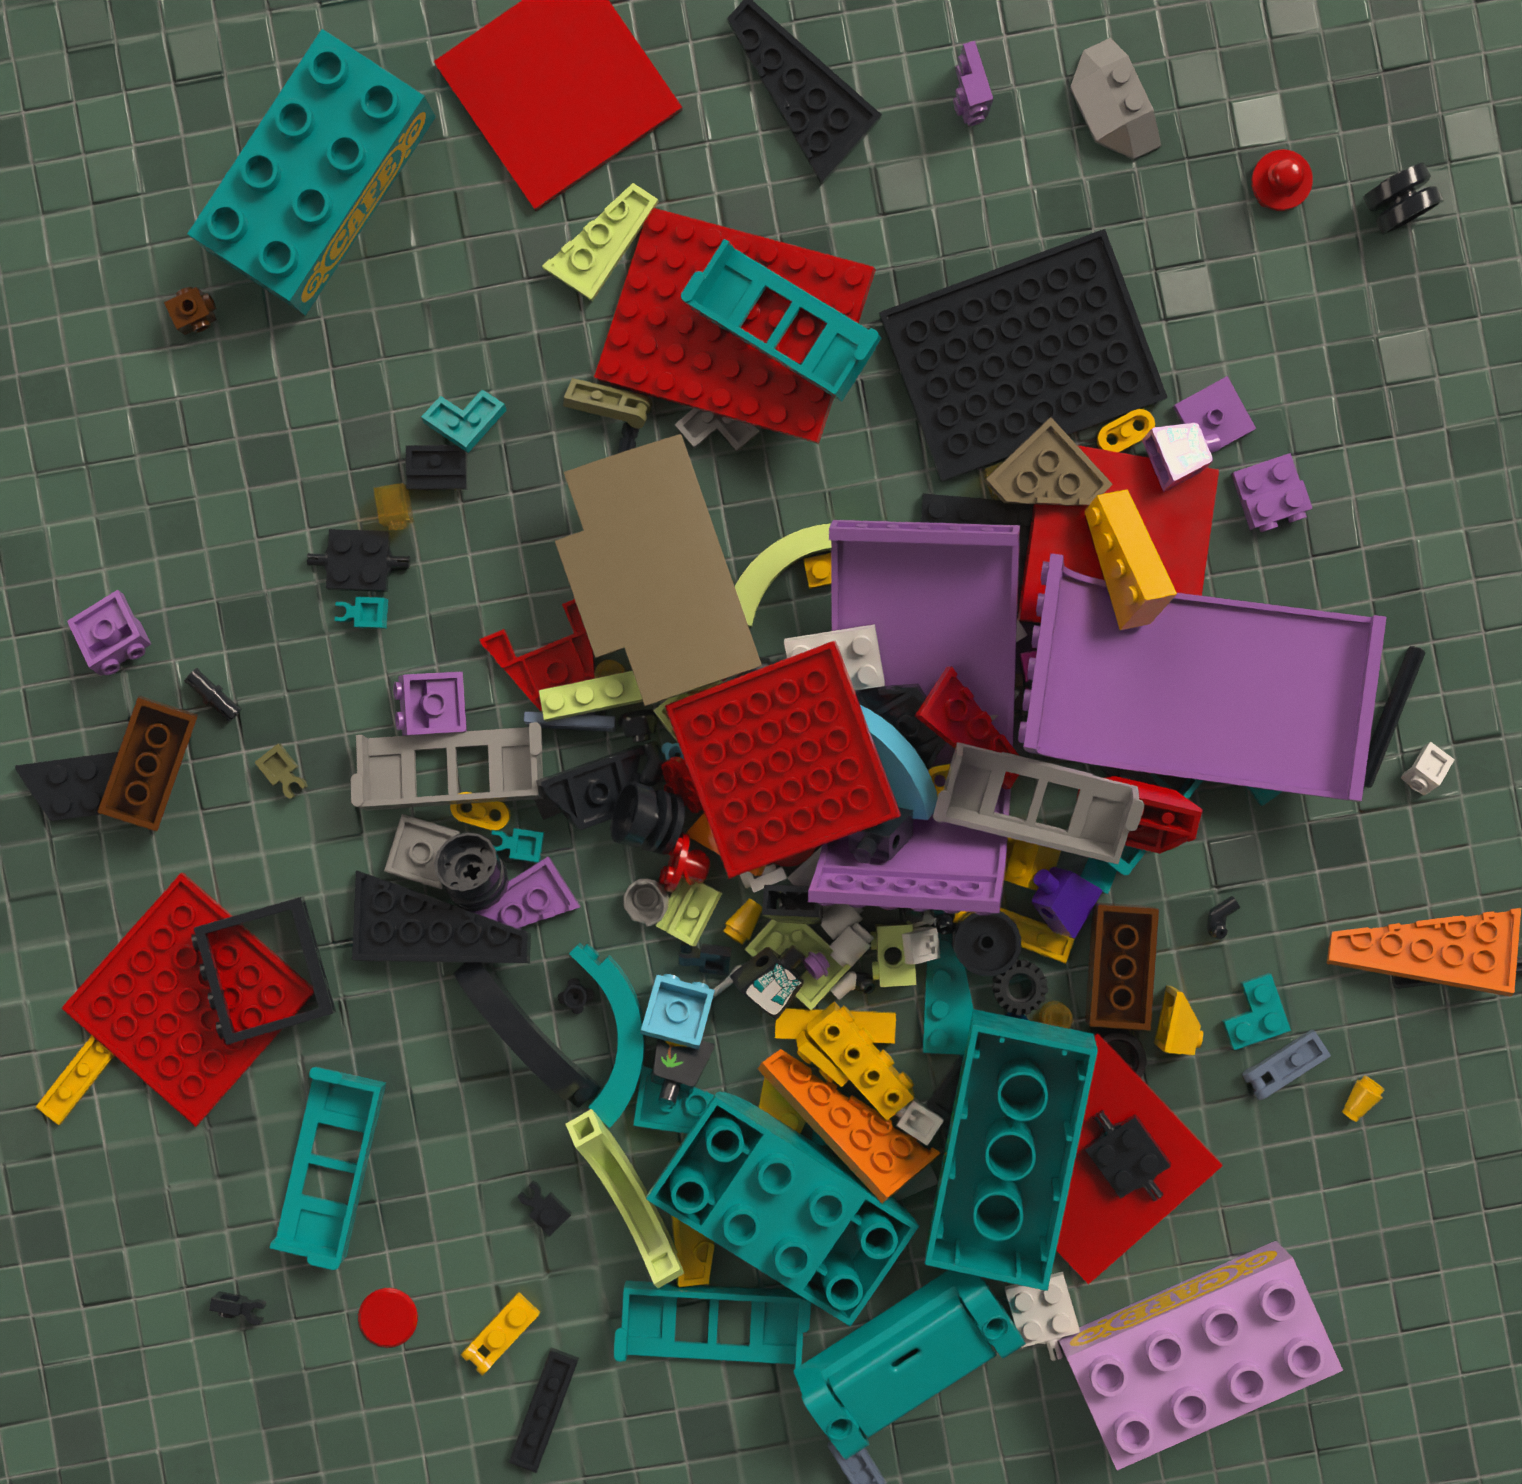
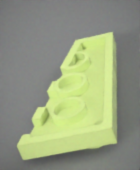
[542,183,659,302]

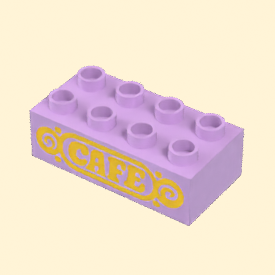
[1059,1241,1343,1470]

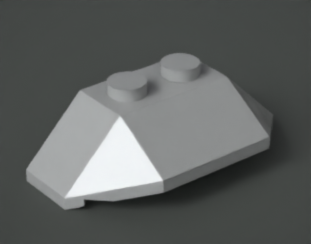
[1070,38,1161,160]

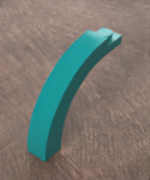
[569,943,646,1128]

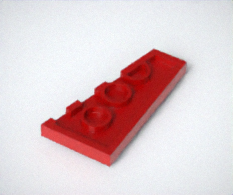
[915,666,1019,789]

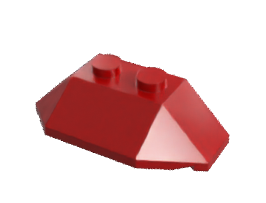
[1076,776,1203,854]

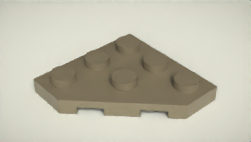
[984,417,1113,506]

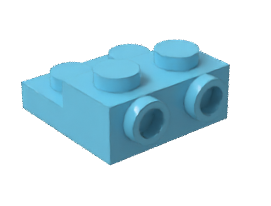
[640,974,715,1050]

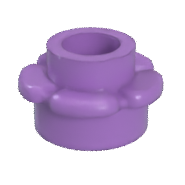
[803,951,830,980]

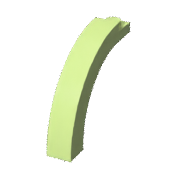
[735,523,831,627]
[566,1109,684,1288]

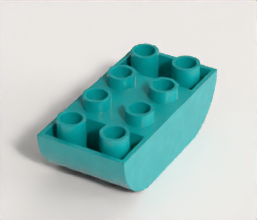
[646,1092,919,1327]

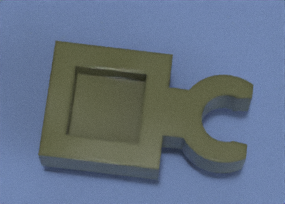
[255,744,308,799]

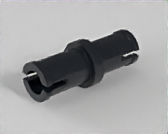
[184,668,242,723]

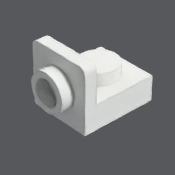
[1401,742,1455,795]
[740,863,787,892]
[902,927,941,965]
[895,1097,944,1146]

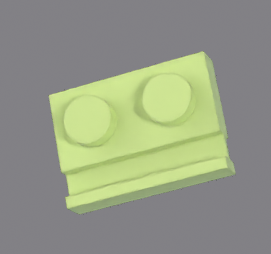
[656,878,722,947]

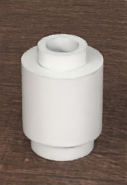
[820,904,864,940]
[830,922,874,967]

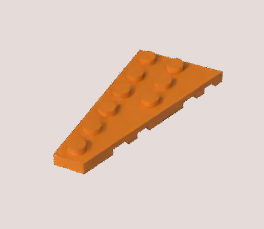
[1327,908,1521,997]
[757,1049,941,1204]

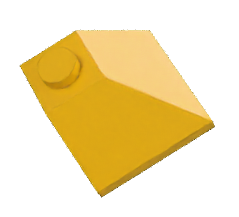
[1154,985,1203,1055]

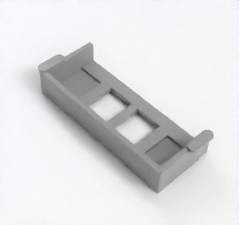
[351,722,544,811]
[933,742,1144,864]

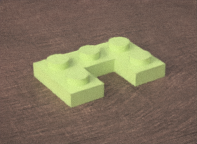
[745,919,851,1010]

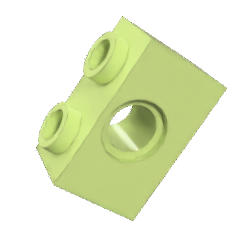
[870,923,916,987]

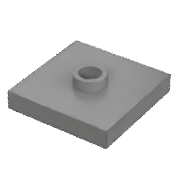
[384,814,460,889]

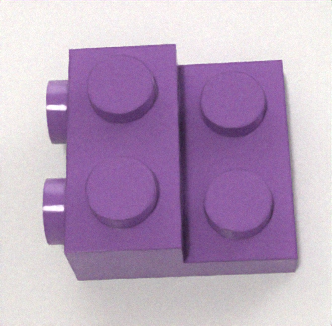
[953,41,993,126]
[1231,453,1313,532]
[67,590,151,676]
[393,672,467,736]

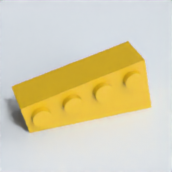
[1085,489,1177,630]

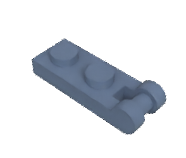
[1242,1029,1331,1100]

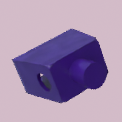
[1032,867,1103,939]

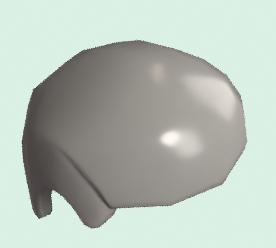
[623,879,669,926]

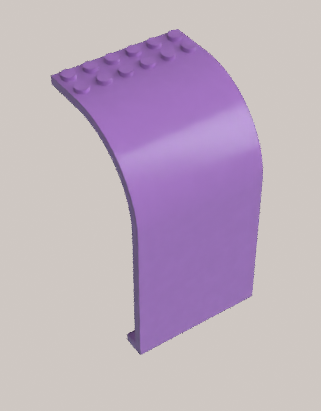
[808,520,1020,915]
[1018,554,1387,802]

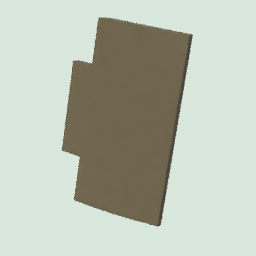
[555,434,762,706]

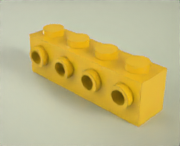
[807,1001,914,1121]

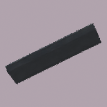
[509,1347,579,1473]

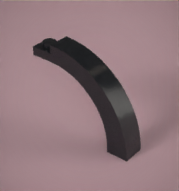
[453,962,601,1108]

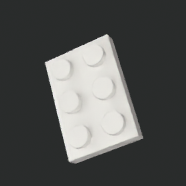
[784,624,885,690]

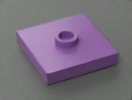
[1173,376,1256,448]

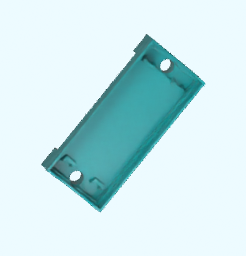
[793,1270,1026,1460]

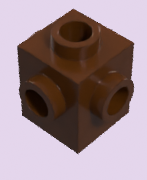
[164,287,217,335]

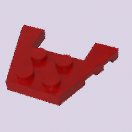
[479,599,596,711]

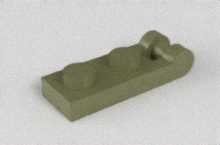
[563,378,652,429]

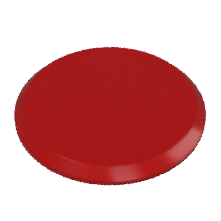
[358,1288,418,1348]

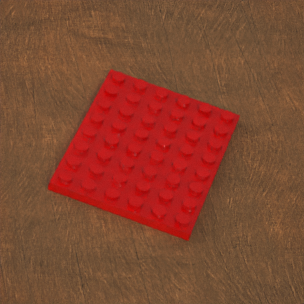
[594,208,876,444]

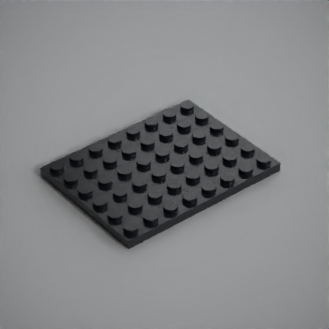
[879,229,1168,482]

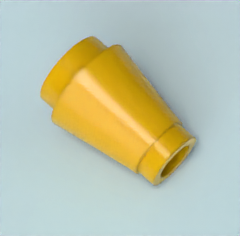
[723,898,762,945]
[1342,1075,1384,1122]

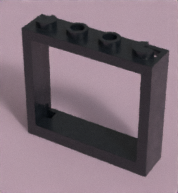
[191,897,336,1045]

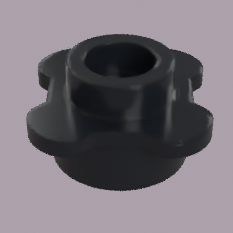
[558,978,594,1014]

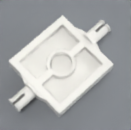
[1005,1272,1080,1361]

